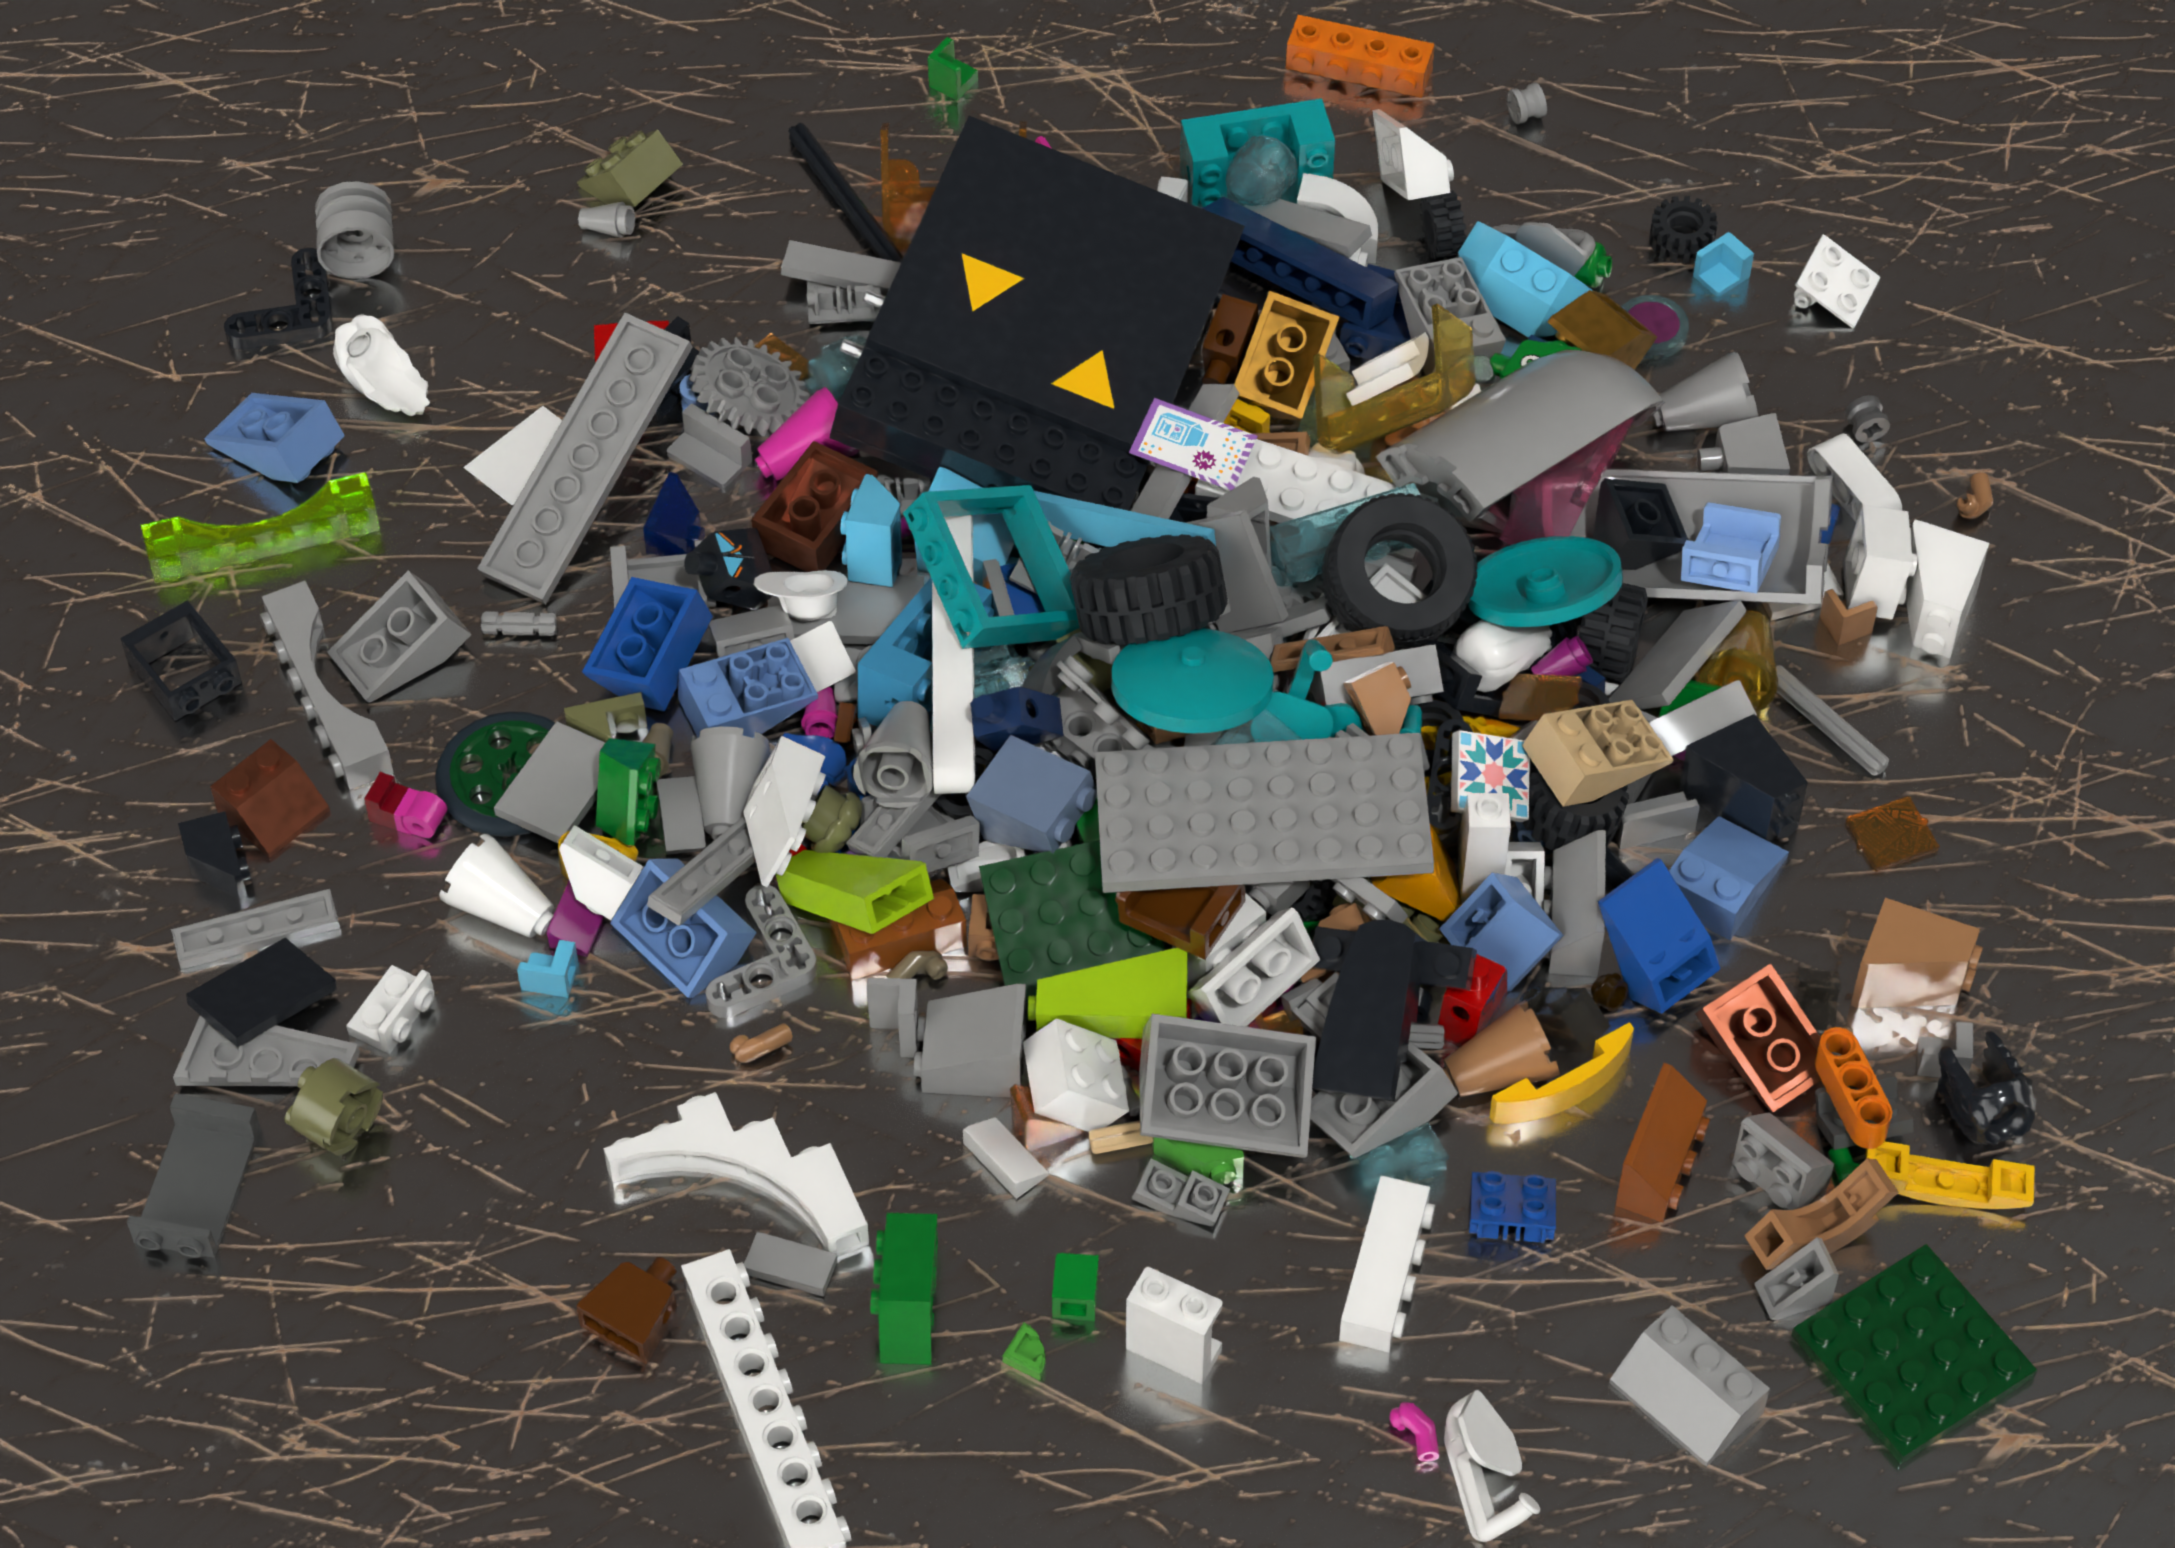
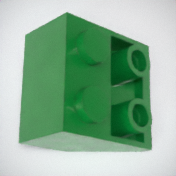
[596,738,661,846]

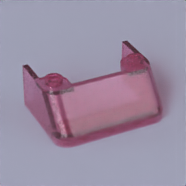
[1499,415,1637,545]

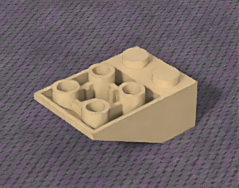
[1522,700,1674,807]

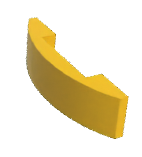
[1489,1022,1634,1124]
[1866,1141,2035,1209]

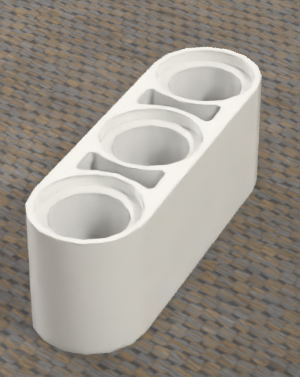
[1807,433,1902,522]

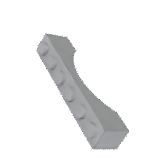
[259,581,394,790]

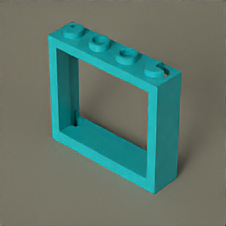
[903,485,1079,649]

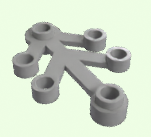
[1056,655,1177,750]

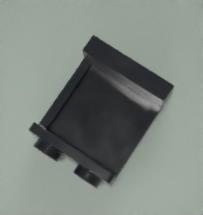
[1428,641,1543,722]

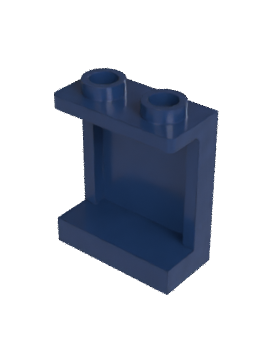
[1340,264,1411,360]

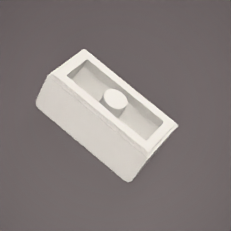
[963,1117,1049,1199]

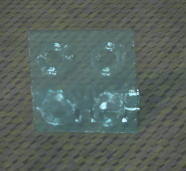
[974,656,1035,698]
[1357,1122,1449,1193]

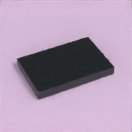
[186,937,337,1048]

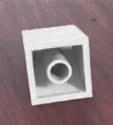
[1906,519,1989,658]

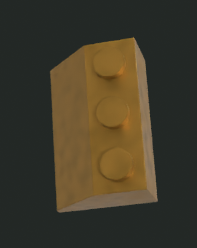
[1234,290,1339,421]

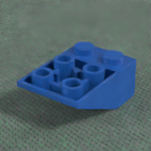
[1598,858,1721,1014]

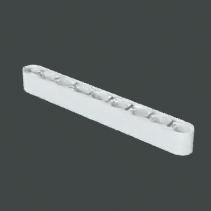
[932,515,975,794]

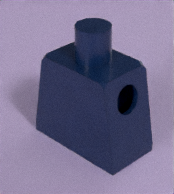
[970,687,1064,753]

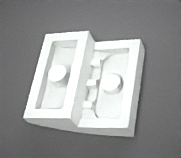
[1346,332,1429,407]

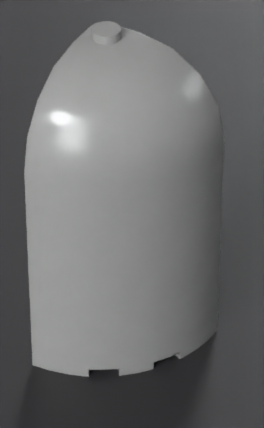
[1376,350,1665,522]
[1537,469,1833,604]

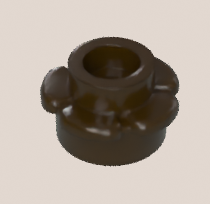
[1591,973,1628,1011]

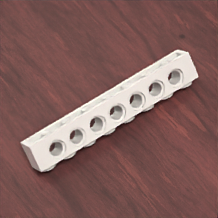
[681,1249,852,1548]

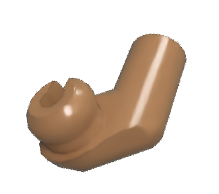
[1957,472,1993,519]
[730,1023,793,1063]

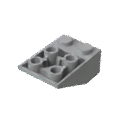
[1394,257,1506,382]

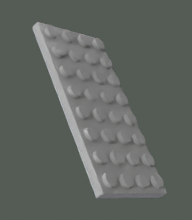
[1095,733,1434,893]

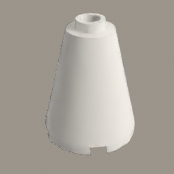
[439,834,554,938]

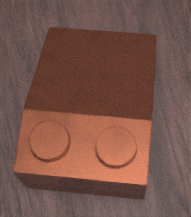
[751,441,878,572]
[1695,963,1821,1113]

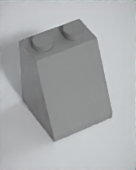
[914,984,1027,1098]

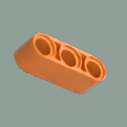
[1815,1027,1893,1149]

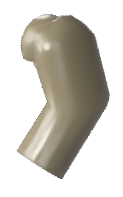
[886,951,948,980]

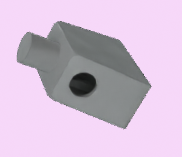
[1697,413,1790,475]

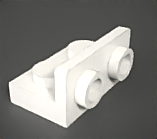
[346,965,435,1054]

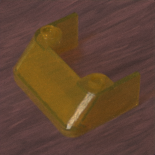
[1313,304,1476,454]

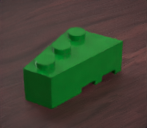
[870,1213,938,1365]

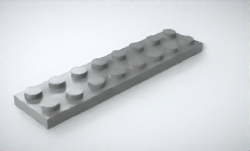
[477,313,693,605]

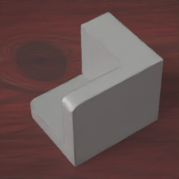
[1917,1022,1973,1077]

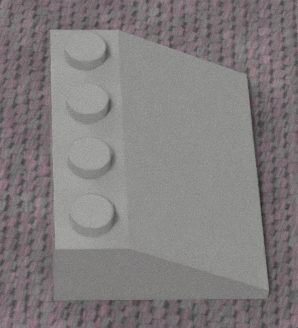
[1139,1014,1316,1158]

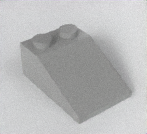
[327,570,472,703]
[1310,1040,1458,1159]

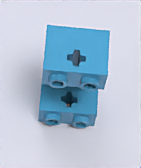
[858,578,995,727]

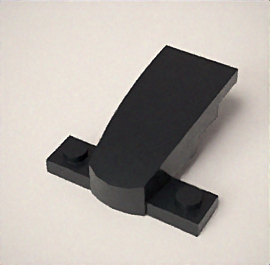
[1312,920,1477,1102]

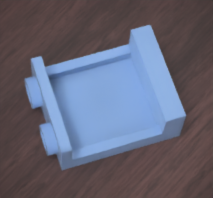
[1681,502,1781,594]

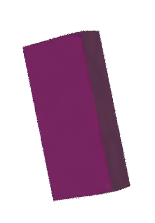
[547,880,605,957]

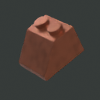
[210,739,330,858]

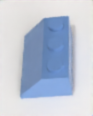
[610,859,757,998]

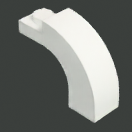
[1297,173,1378,267]

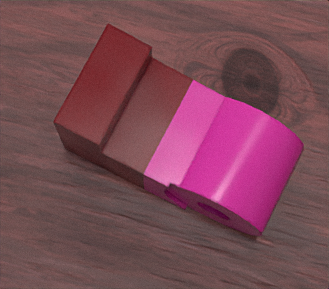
[364,771,448,838]

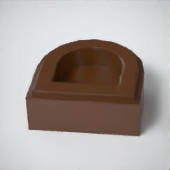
[834,702,859,744]

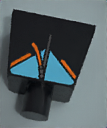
[684,528,773,610]

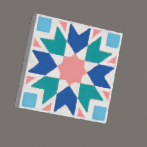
[1451,730,1530,822]

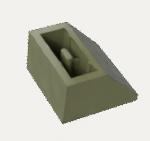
[576,129,683,207]

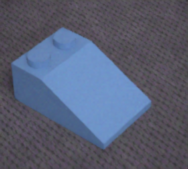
[204,393,345,483]
[1669,816,1789,941]

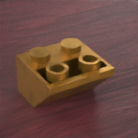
[1548,290,1657,370]

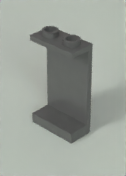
[127,1093,261,1258]

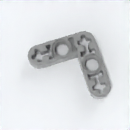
[706,884,817,1018]

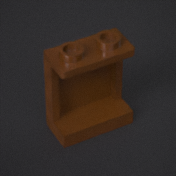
[1115,884,1246,960]

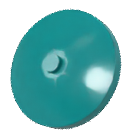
[1468,536,1623,627]
[1111,628,1274,733]

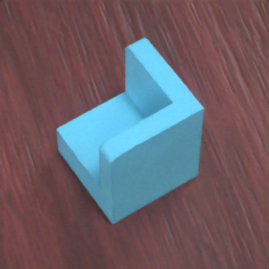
[1693,232,1754,297]
[517,940,579,998]

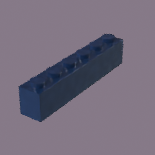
[1202,197,1399,330]

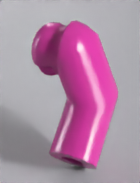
[1389,1402,1439,1462]

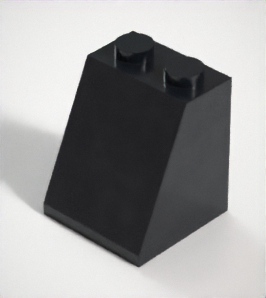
[1679,714,1808,842]

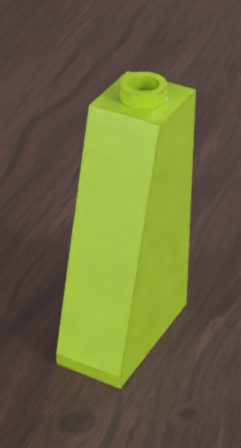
[775,850,934,934]
[1028,948,1188,1039]

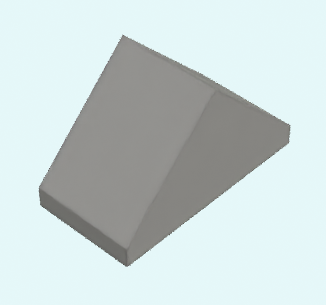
[1754,1237,1839,1320]

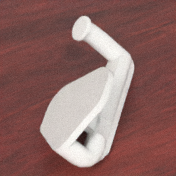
[1444,1390,1540,1542]

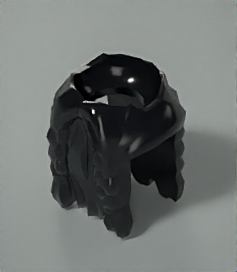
[1937,1031,2037,1146]

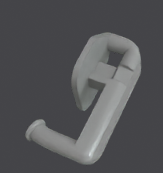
[1492,222,1596,276]

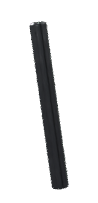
[788,123,904,263]

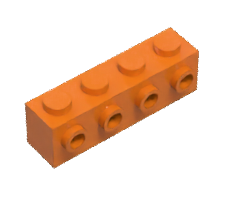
[1286,15,1435,98]

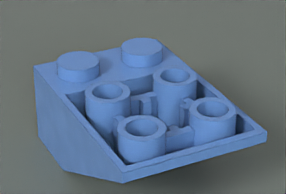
[678,638,818,738]

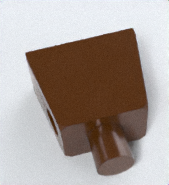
[1202,294,1259,384]
[576,1257,677,1365]

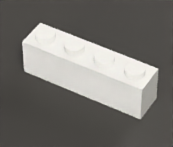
[1339,1175,1435,1353]

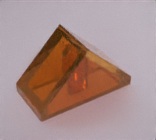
[1010,1084,1085,1152]

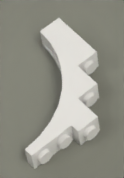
[604,1092,869,1257]

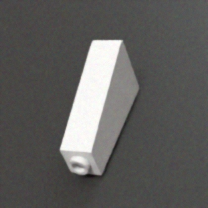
[1457,793,1511,904]

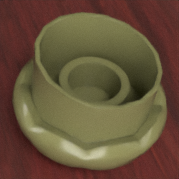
[801,784,862,853]

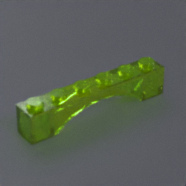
[141,472,380,583]

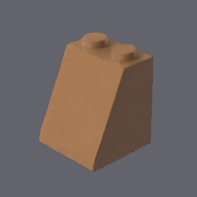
[1850,898,1983,1008]

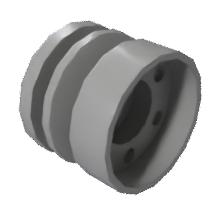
[315,181,394,279]

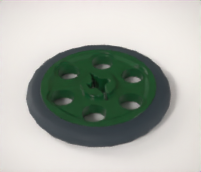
[435,711,555,837]

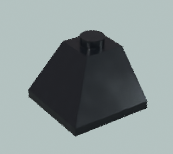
[1593,478,1689,570]

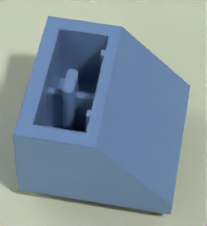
[1439,872,1564,992]

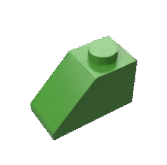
[1153,1137,1244,1184]

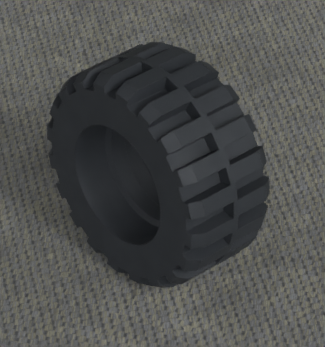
[1070,534,1228,645]

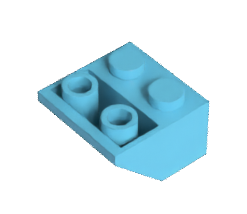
[840,474,902,587]

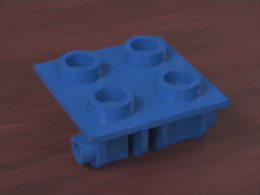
[1469,1171,1556,1244]

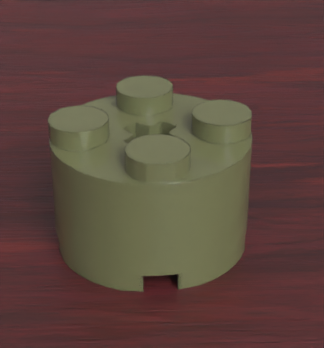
[284,1058,383,1156]

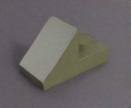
[564,692,647,743]

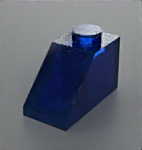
[643,472,705,556]

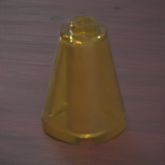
[1699,611,1778,712]

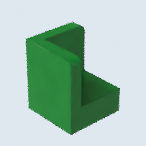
[928,37,978,101]
[1052,1253,1099,1321]

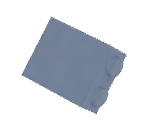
[966,735,1097,854]

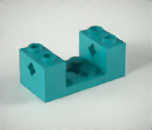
[1180,98,1335,208]

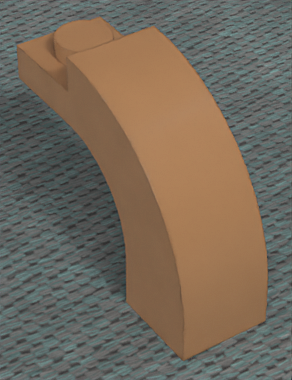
[1744,1158,1899,1270]

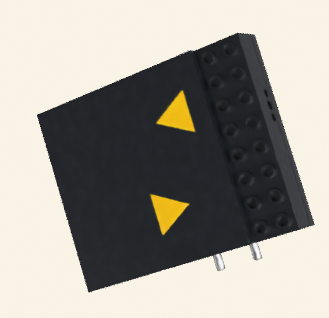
[829,115,1245,548]

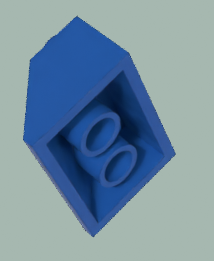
[582,577,713,711]

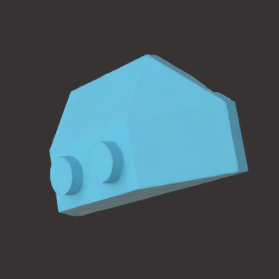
[1458,221,1593,338]

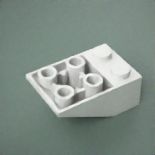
[743,736,826,887]

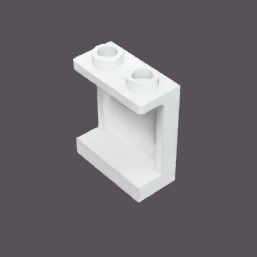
[1126,1267,1222,1384]

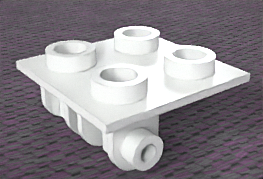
[1794,234,1880,329]

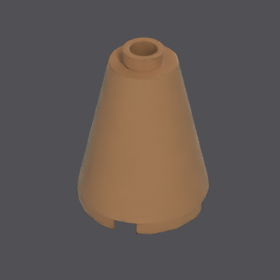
[1443,1000,1560,1097]

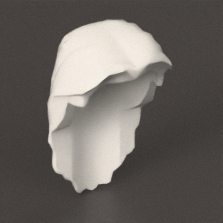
[333,314,430,416]
[1452,619,1552,692]

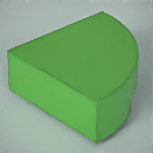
[1003,1322,1046,1381]

